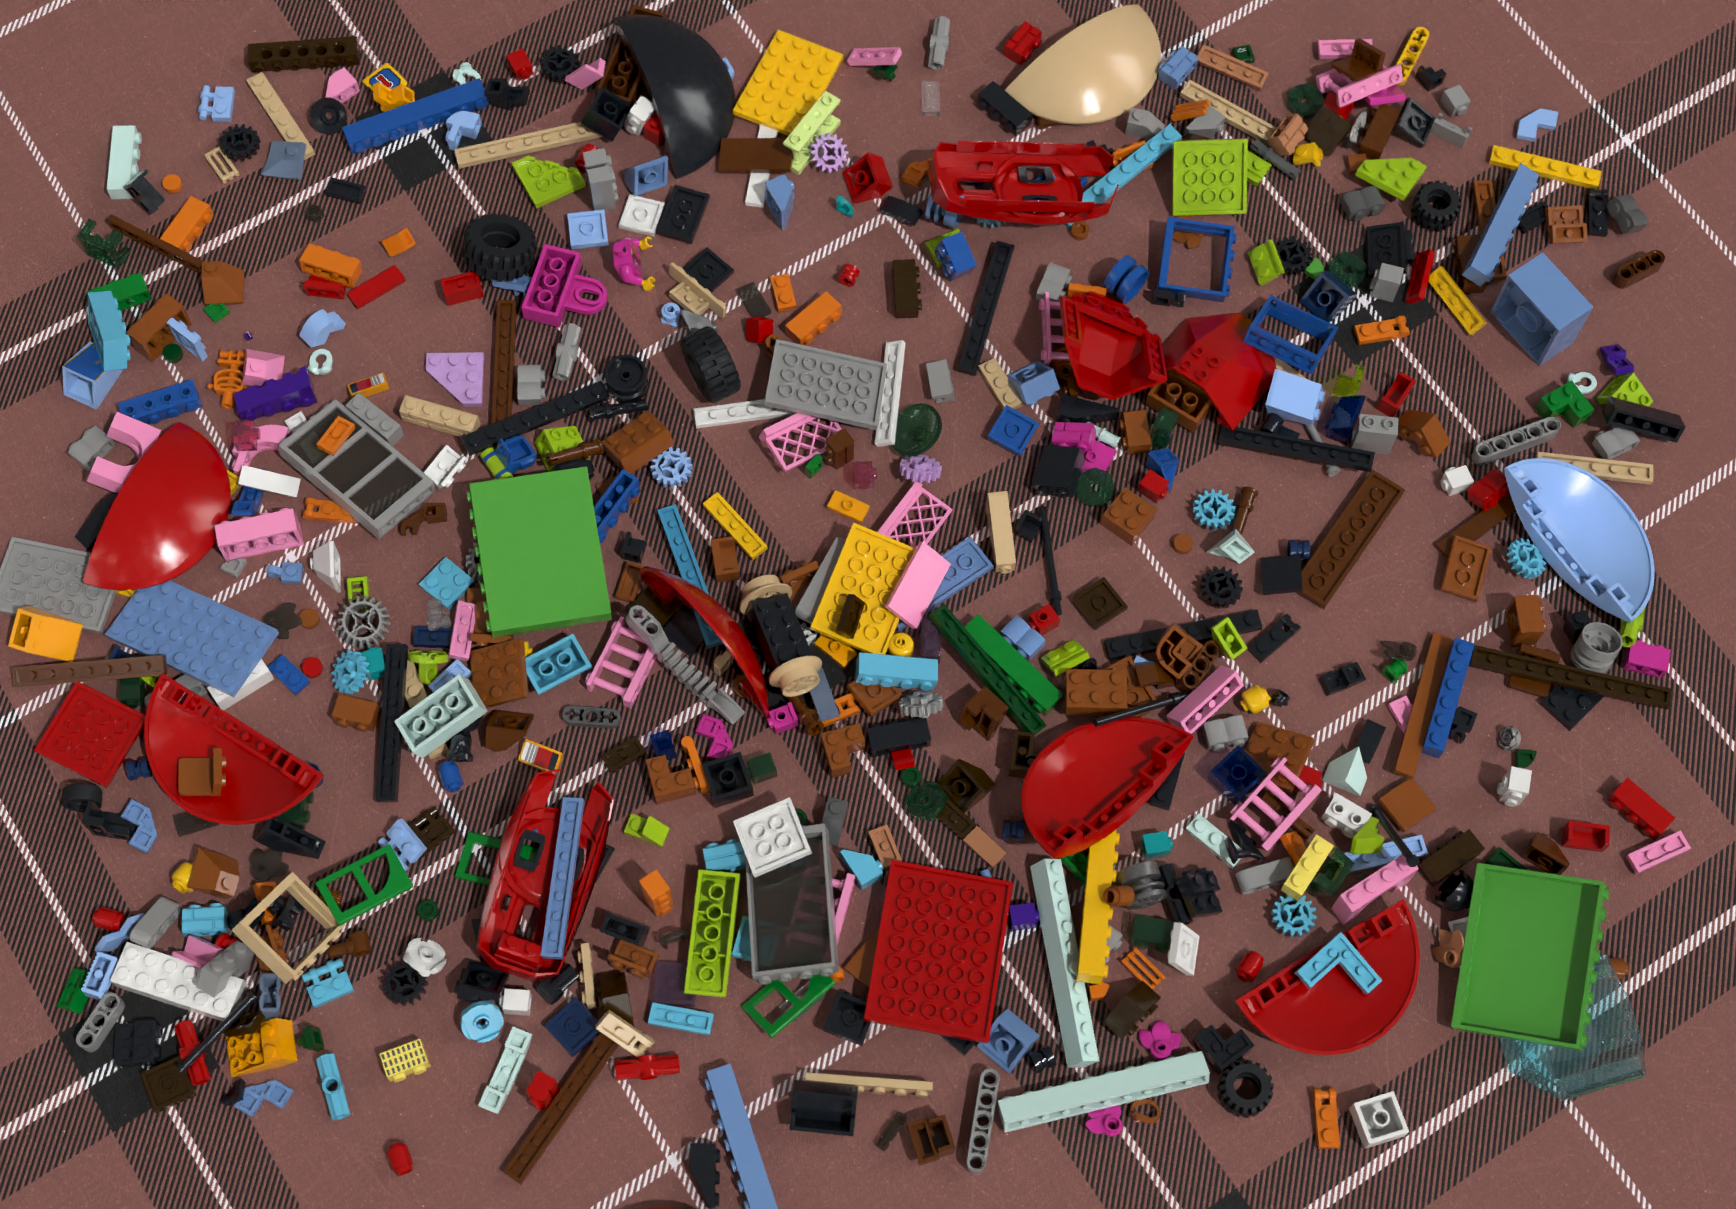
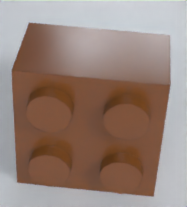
[1100,487,1157,546]
[1505,595,1546,647]

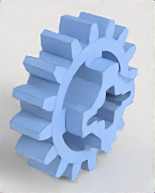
[651,447,693,489]

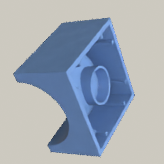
[1490,252,1593,366]

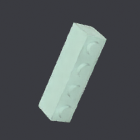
[107,126,142,199]

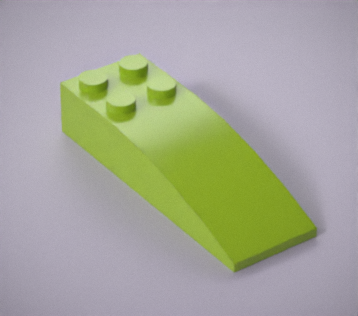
[684,870,741,998]

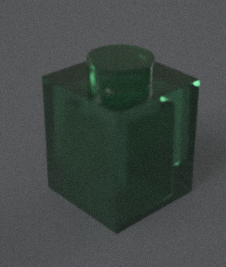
[119,677,145,709]
[746,752,777,784]

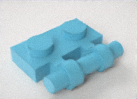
[302,958,354,1008]

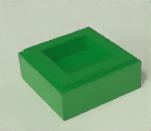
[203,303,230,324]
[805,453,823,478]

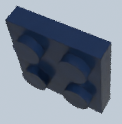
[544,997,600,1057]

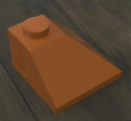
[201,261,245,306]
[187,848,240,899]

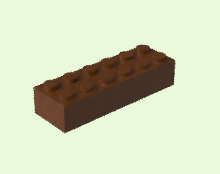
[596,5,668,106]

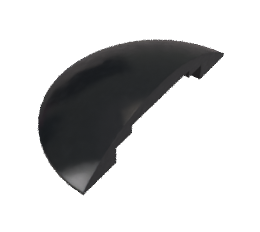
[613,15,735,179]

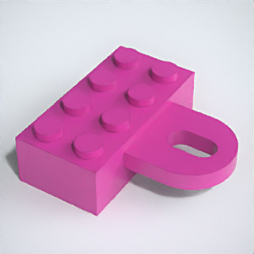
[521,244,608,328]

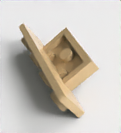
[669,262,726,319]

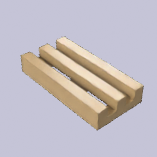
[204,146,240,184]

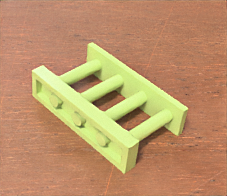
[783,91,841,175]

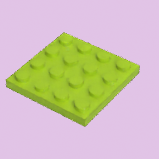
[1172,138,1248,216]

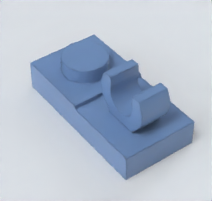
[492,275,532,298]

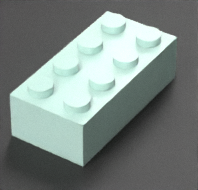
[394,674,488,758]

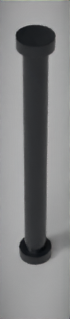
[1369,804,1420,867]
[176,991,259,1075]

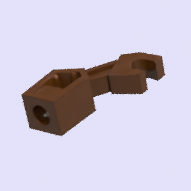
[401,503,447,536]

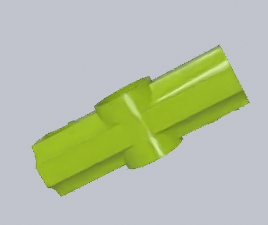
[1619,607,1646,647]

